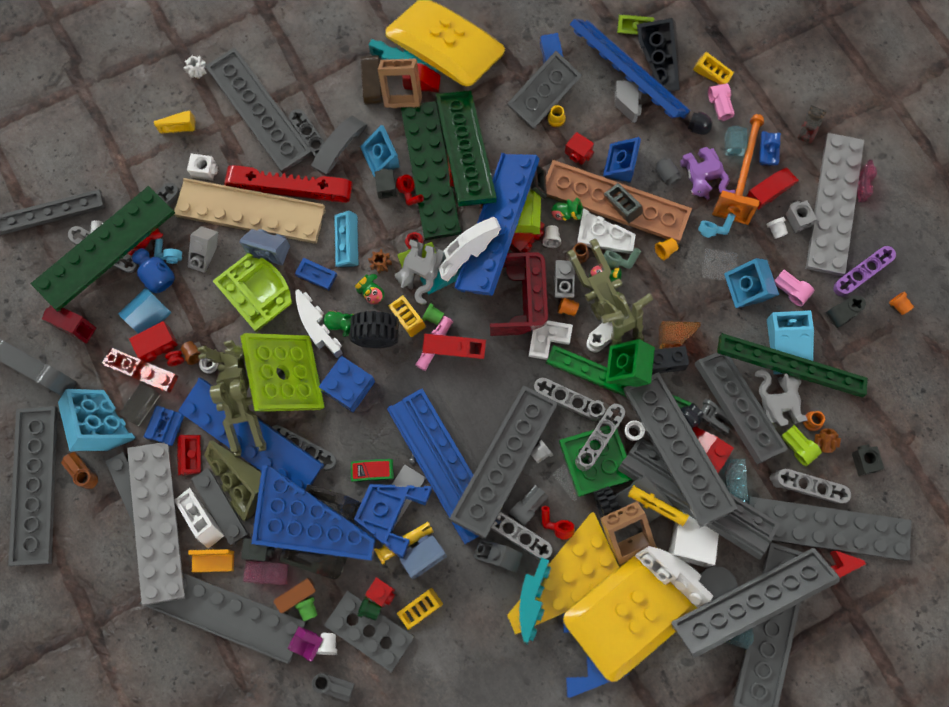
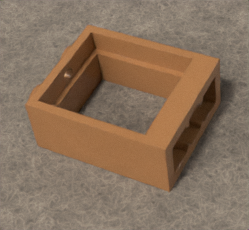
[378,59,422,109]
[600,501,656,564]

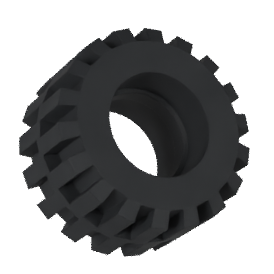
[350,311,399,348]

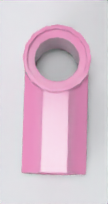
[708,83,735,121]
[775,270,814,306]

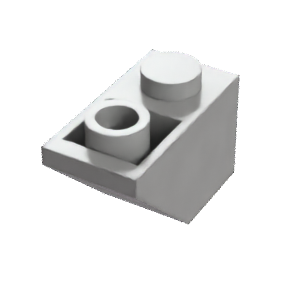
[615,81,641,122]
[188,226,218,273]
[554,260,575,298]

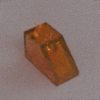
[659,321,701,349]

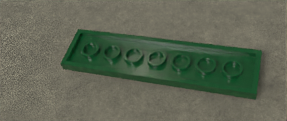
[436,90,497,207]
[401,101,461,241]

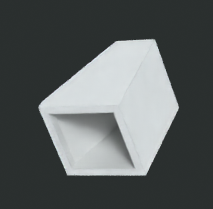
[668,509,719,568]

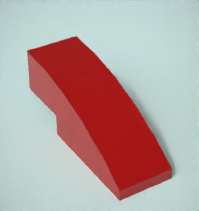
[746,167,799,210]

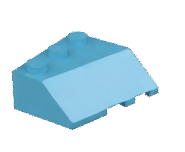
[58,389,135,451]

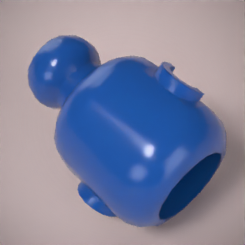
[132,248,175,294]

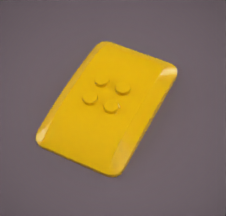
[385,0,505,86]
[563,556,699,682]

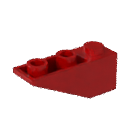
[422,334,486,359]

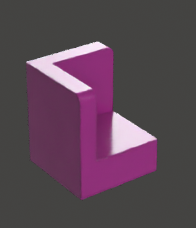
[288,626,323,662]

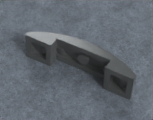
[311,116,367,176]

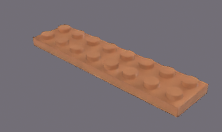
[546,160,692,243]

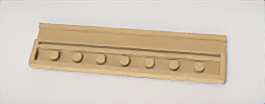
[174,178,325,244]

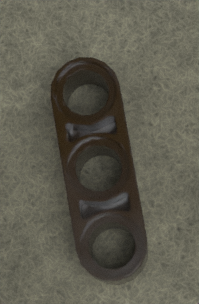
[361,55,382,105]

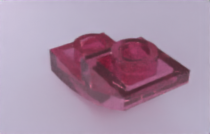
[857,160,877,202]
[243,561,289,586]

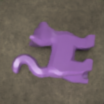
[680,147,736,200]

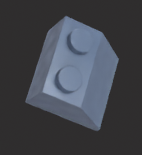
[240,229,290,266]
[399,535,447,580]

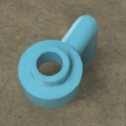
[698,213,735,238]
[154,239,183,264]

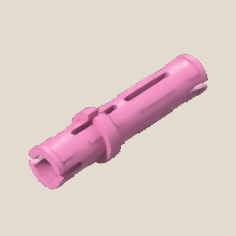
[415,316,454,371]

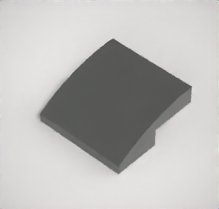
[615,474,673,529]

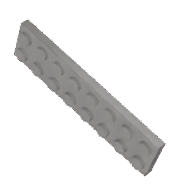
[806,133,864,276]
[127,442,185,606]

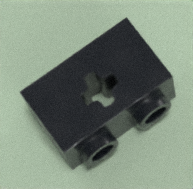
[652,346,689,374]

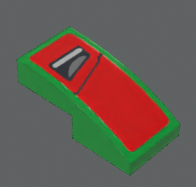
[351,459,394,482]

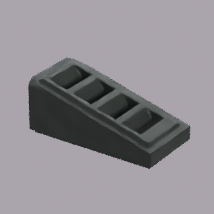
[531,165,547,199]
[604,183,643,223]

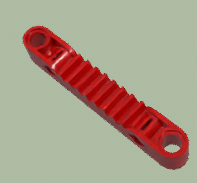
[224,165,353,203]

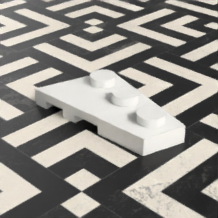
[577,208,636,254]

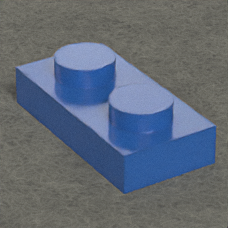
[295,258,337,291]

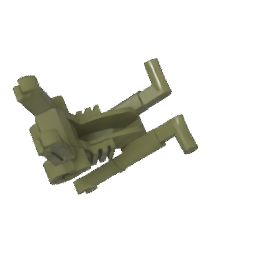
[567,239,653,347]
[197,340,267,457]

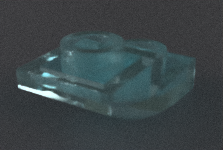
[725,459,749,502]

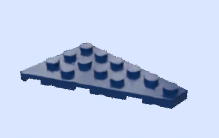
[251,464,375,560]

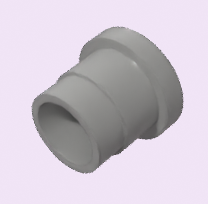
[531,439,553,464]

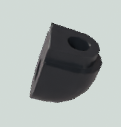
[688,111,712,135]

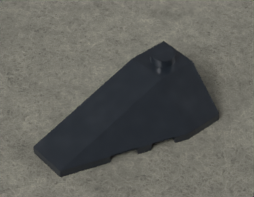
[637,18,680,92]

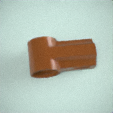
[61,452,98,489]

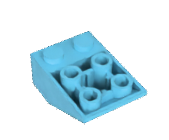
[767,310,814,374]

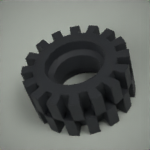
[593,486,621,518]

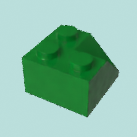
[606,339,655,387]

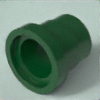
[357,596,381,621]

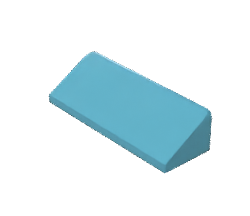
[334,211,359,267]

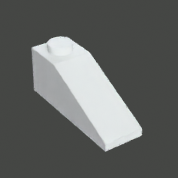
[175,488,224,549]

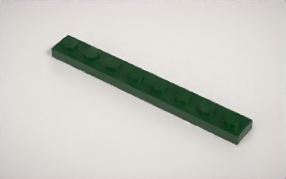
[717,333,868,398]

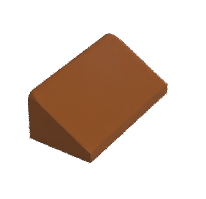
[273,577,316,613]

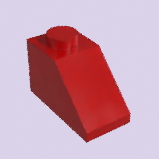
[402,63,441,92]

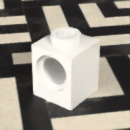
[187,154,218,181]

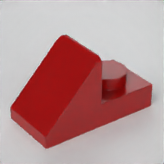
[830,551,866,578]

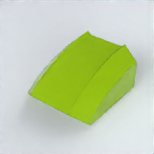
[515,189,541,234]

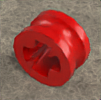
[165,351,185,367]

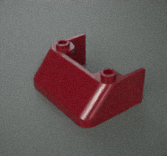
[490,252,548,336]

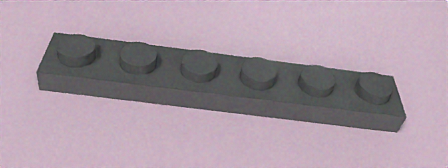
[0,189,105,235]

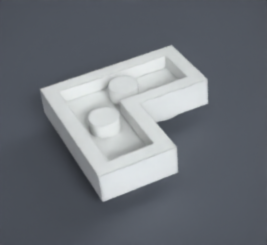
[529,321,573,360]

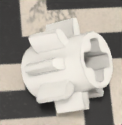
[184,56,207,78]

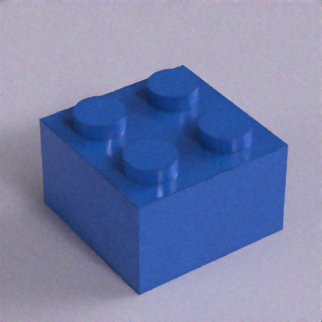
[319,356,375,413]

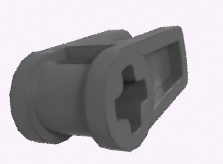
[701,399,732,435]

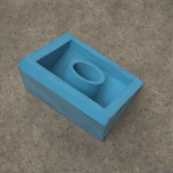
[360,125,400,177]
[118,288,172,334]

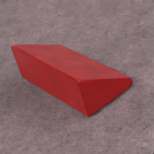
[177,435,201,476]

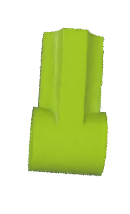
[780,425,822,466]

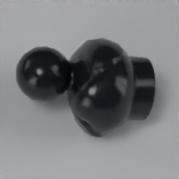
[681,403,704,428]

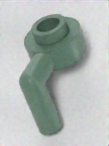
[604,248,641,269]

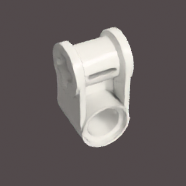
[586,322,612,353]

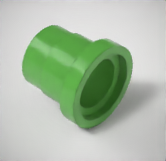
[422,303,444,326]
[294,597,317,621]

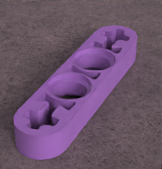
[833,246,896,297]

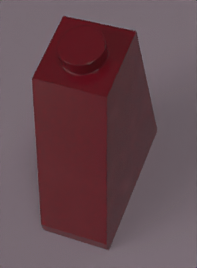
[42,305,97,344]

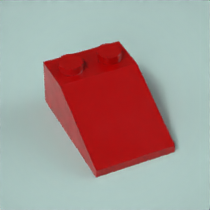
[692,427,734,473]

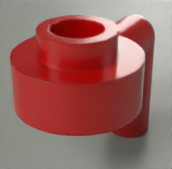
[396,174,424,206]
[542,506,574,540]

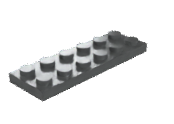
[694,353,788,465]

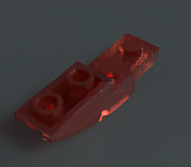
[102,348,179,393]

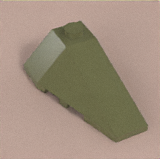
[205,440,261,521]

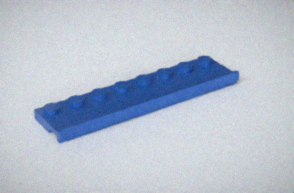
[570,19,691,118]
[455,153,540,296]
[178,377,324,492]
[387,388,501,545]

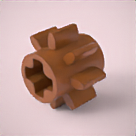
[368,249,392,274]
[814,428,841,453]

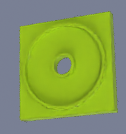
[240,333,325,412]

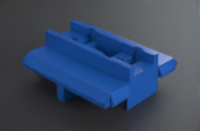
[143,406,184,446]

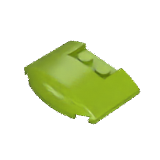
[213,253,292,332]

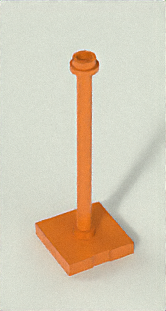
[712,114,764,225]

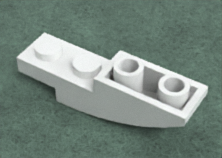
[438,217,501,282]
[296,289,343,358]
[635,546,713,608]

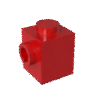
[565,132,594,165]
[365,577,395,607]

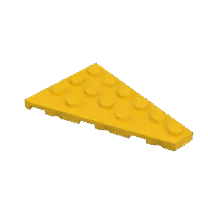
[507,512,619,634]

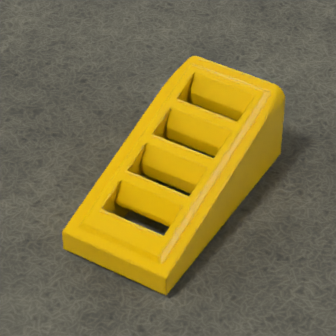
[693,52,734,85]
[154,110,195,133]
[388,295,426,337]
[397,588,443,630]

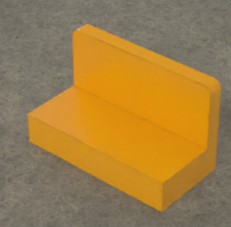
[188,549,234,573]

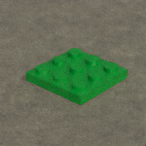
[559,423,633,497]

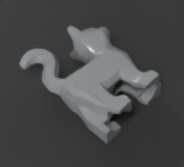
[395,240,446,305]
[755,369,807,428]

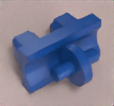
[759,131,781,166]

